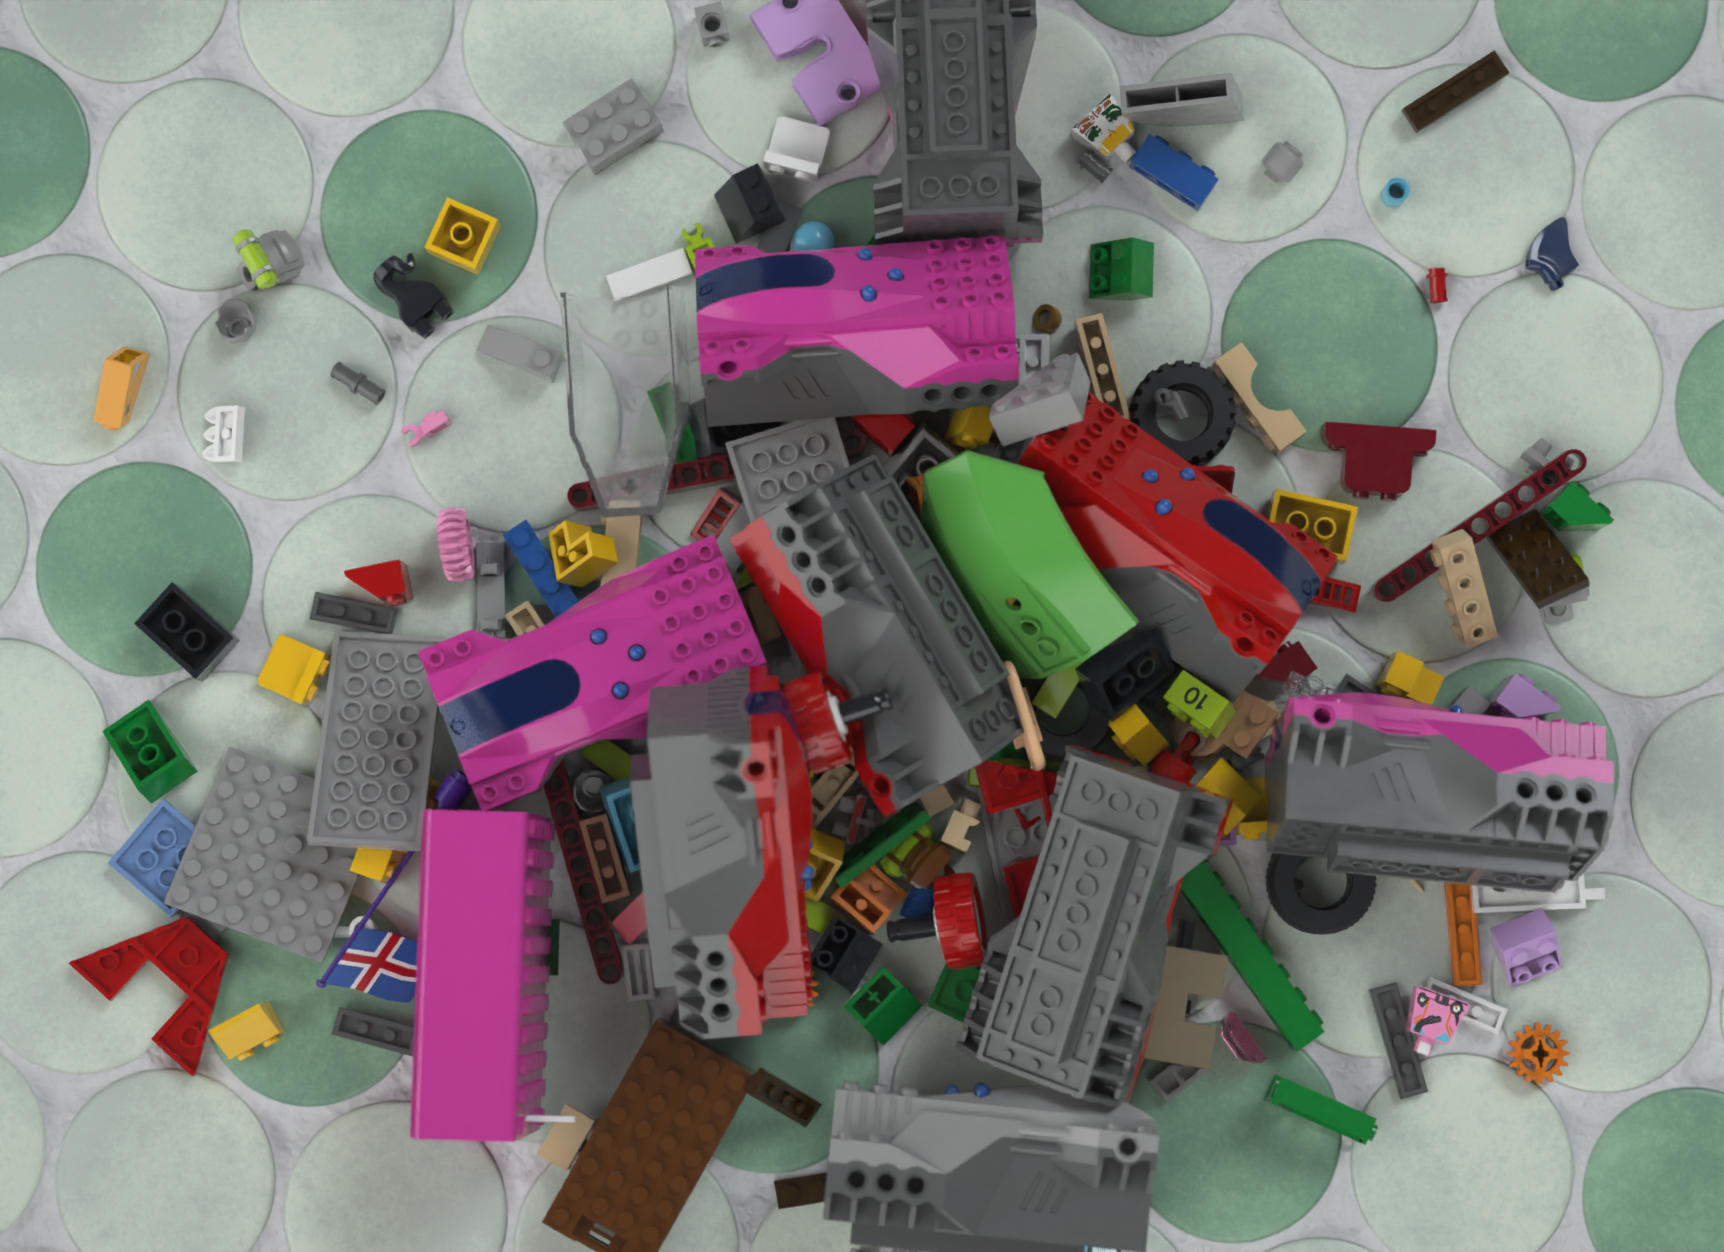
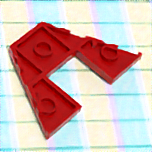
[975,760,1058,918]
[68,917,229,1077]

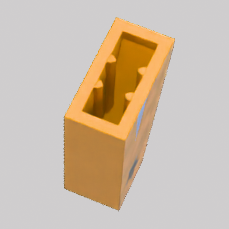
[93,346,150,430]

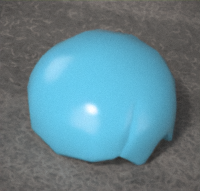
[792,221,835,251]

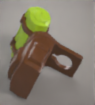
[880,823,955,889]

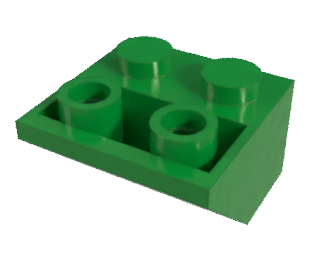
[1089,237,1154,300]
[1539,481,1614,532]
[843,966,923,1045]

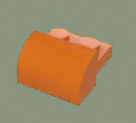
[830,864,907,935]

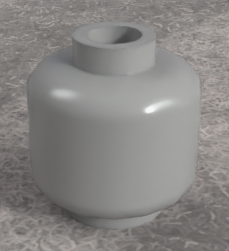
[1262,141,1303,183]

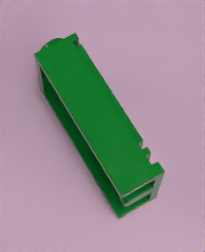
[1264,1075,1378,1145]

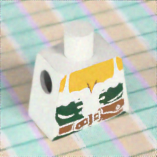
[1070,94,1137,164]

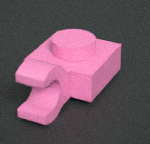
[401,410,452,447]

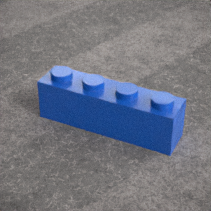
[503,520,580,618]

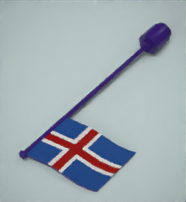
[316,769,472,1002]

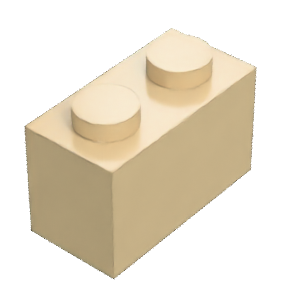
[537,1103,597,1171]

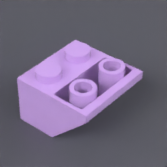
[1488,673,1562,719]
[1490,908,1562,988]

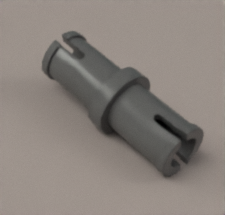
[330,361,386,405]

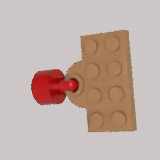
[1149,675,1279,783]

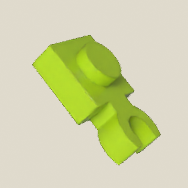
[682,222,715,270]

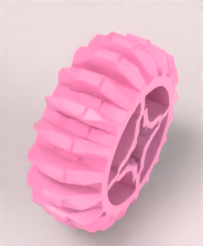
[437,507,476,582]

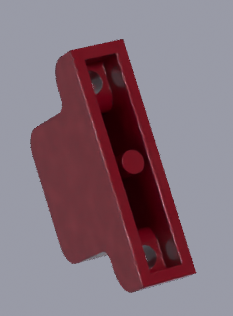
[1321,422,1437,501]

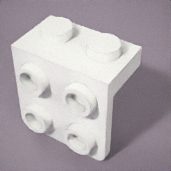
[763,116,830,182]

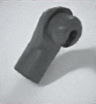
[1154,388,1190,422]

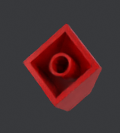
[851,414,915,458]
[344,559,414,607]

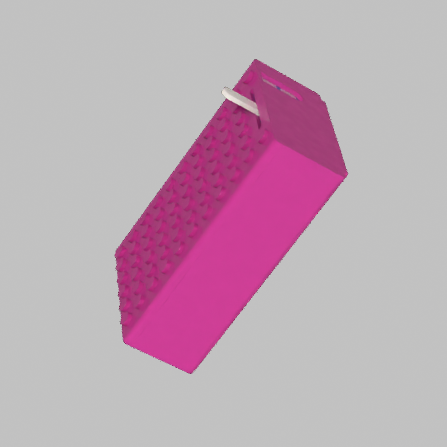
[410,810,575,1142]

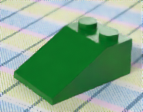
[102,699,198,804]

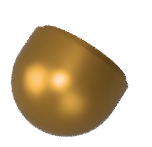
[1033,304,1062,333]

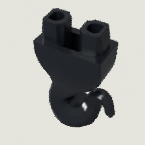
[373,253,454,339]

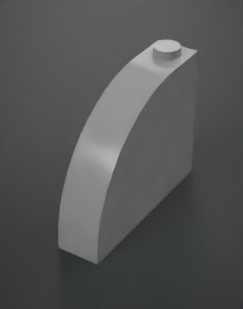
[1120,73,1244,126]

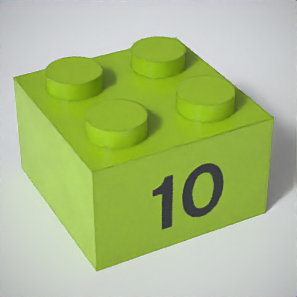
[1163,670,1236,739]

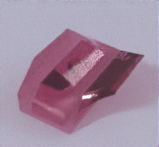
[1221,1011,1268,1064]

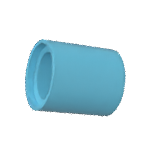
[1381,178,1410,208]

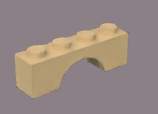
[1212,342,1307,455]

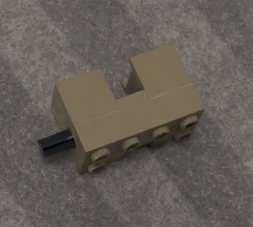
[1144,919,1228,1070]

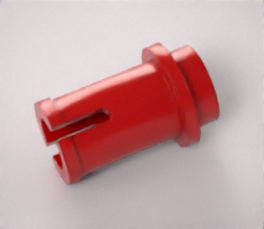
[1426,268,1448,303]

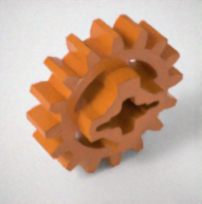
[1506,1022,1570,1084]

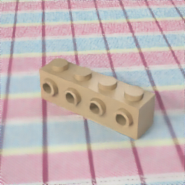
[1430,529,1498,648]

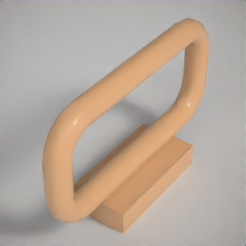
[1003,661,1045,771]

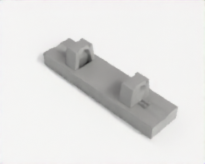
[476,542,507,638]

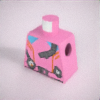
[1406,985,1469,1056]

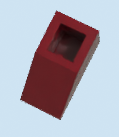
[1253,641,1317,686]

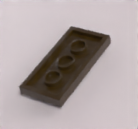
[1487,509,1590,609]

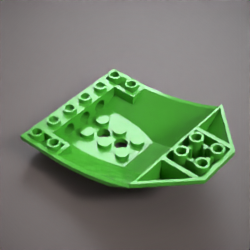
[920,450,1139,679]

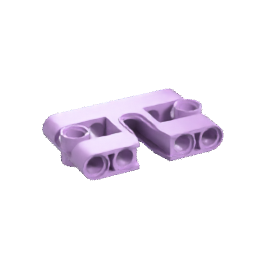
[749,0,882,127]

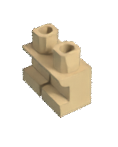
[940,798,981,855]

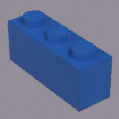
[1129,134,1218,212]

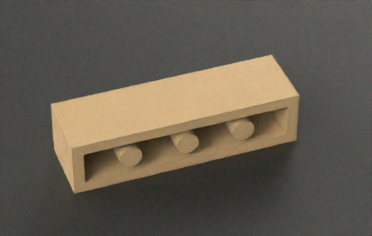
[1073,313,1131,421]
[597,503,643,586]

